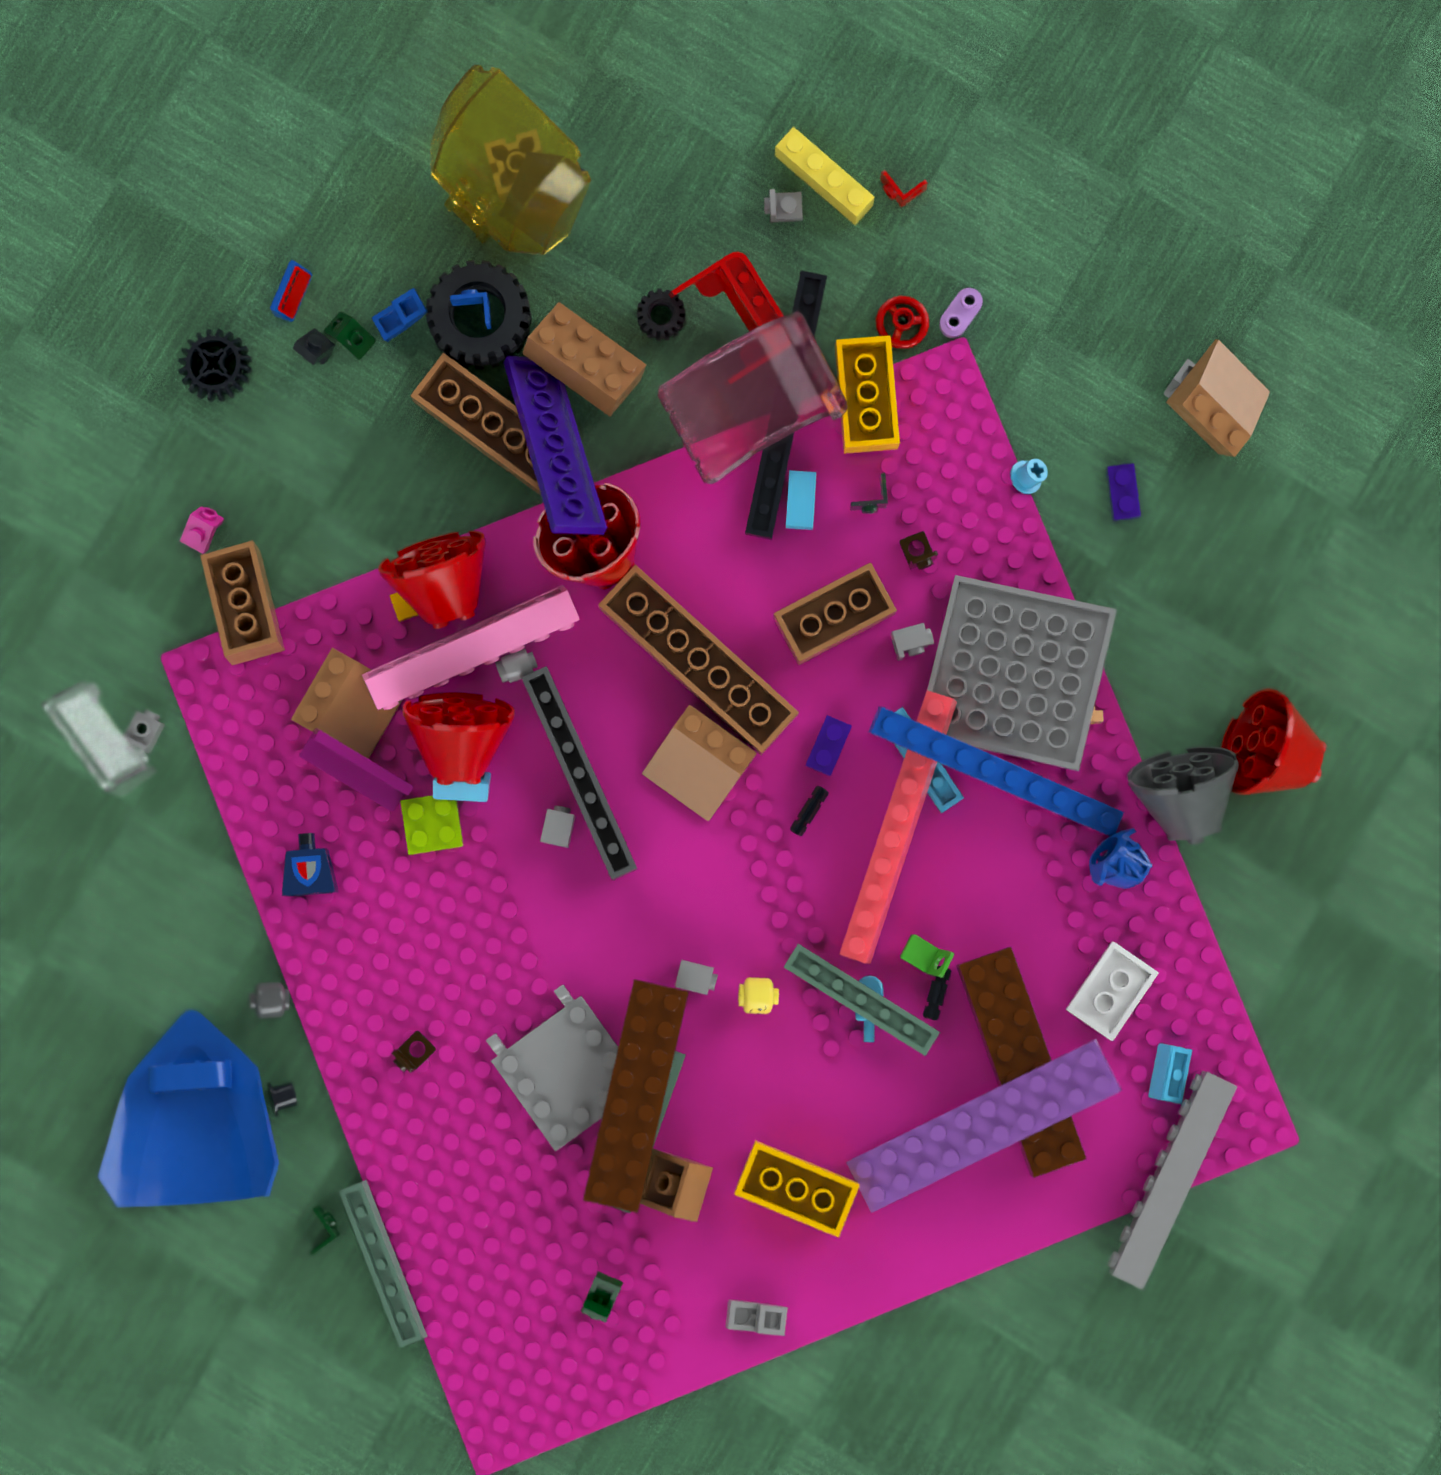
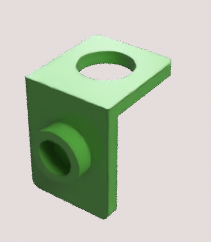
[900,934,954,978]

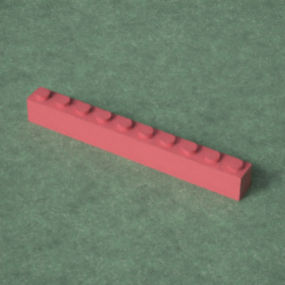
[840,690,957,964]

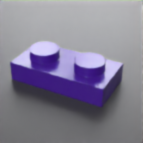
[1106,463,1141,521]
[805,715,852,777]

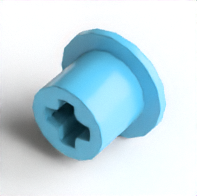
[1010,459,1048,495]

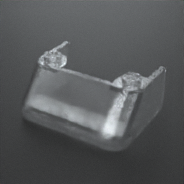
[41,680,157,797]

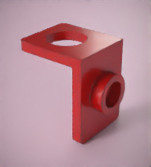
[880,170,928,208]

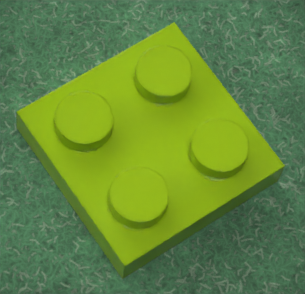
[400,795,464,855]

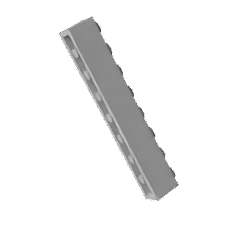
[1107,1071,1238,1290]

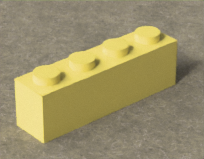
[775,127,875,225]

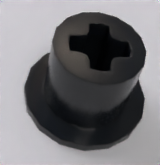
[267,1082,297,1117]

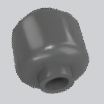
[249,982,289,1019]

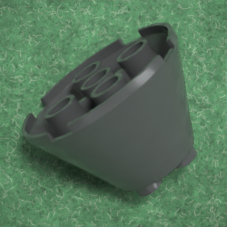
[1127,746,1239,844]

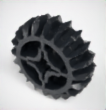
[178,329,252,402]

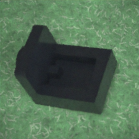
[293,328,335,365]

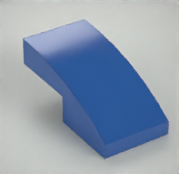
[371,288,428,342]

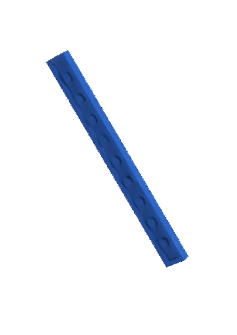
[868,706,1124,837]

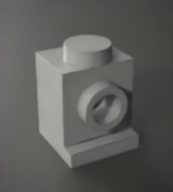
[890,623,934,661]
[120,709,165,754]

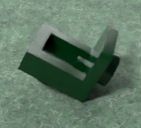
[581,1271,623,1322]

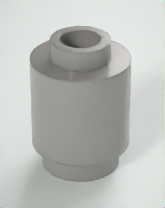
[495,649,538,683]

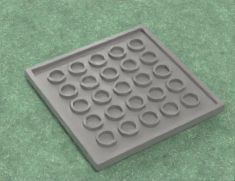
[927,575,1117,771]

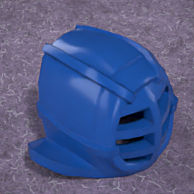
[1089,828,1152,889]

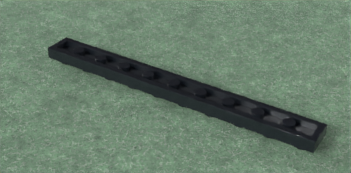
[745,270,827,540]

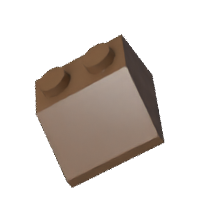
[640,1149,713,1222]

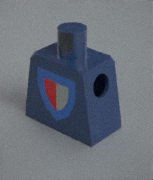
[282,833,339,897]

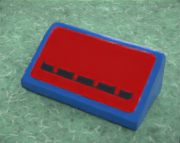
[270,260,312,322]

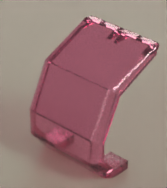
[657,311,848,484]

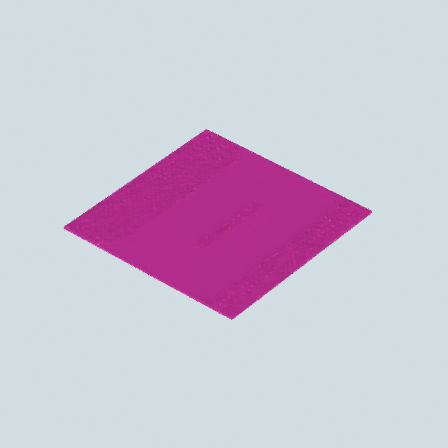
[161,337,1299,1475]

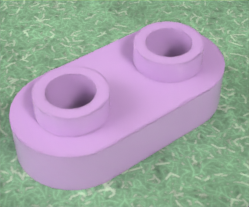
[939,288,983,338]

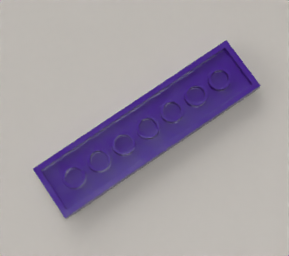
[504,356,607,535]

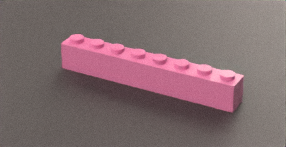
[362,585,580,710]

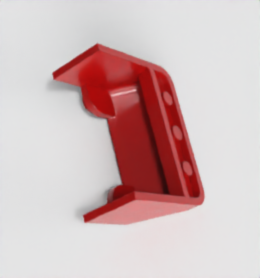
[669,252,794,386]

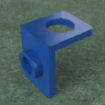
[450,290,491,329]

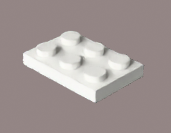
[1065,941,1159,1041]

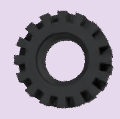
[637,288,686,341]

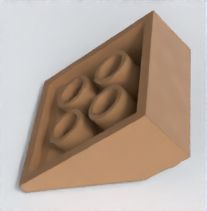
[1166,339,1270,457]
[291,648,403,759]
[642,705,757,822]

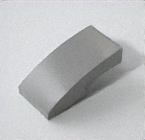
[725,1299,788,1336]

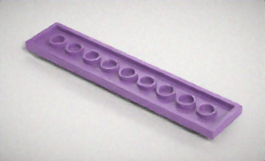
[846,1039,1122,1213]

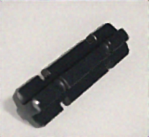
[790,786,829,837]
[923,966,951,1020]

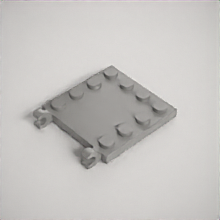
[486,985,618,1152]

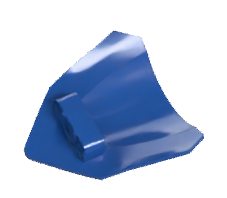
[97,1010,279,1208]

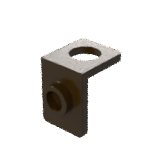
[899,531,938,570]
[391,1031,436,1073]

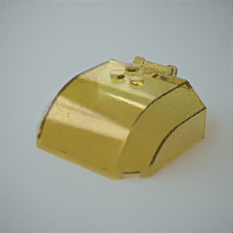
[431,65,591,255]

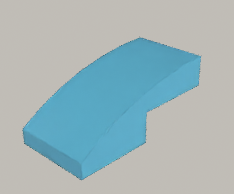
[786,470,816,530]

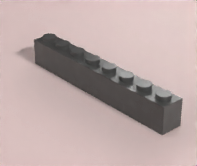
[521,666,638,881]

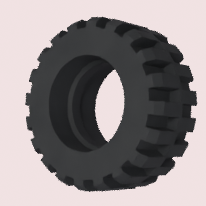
[426,260,532,370]

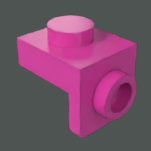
[180,507,224,554]

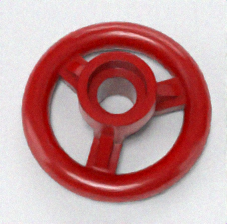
[875,296,929,349]

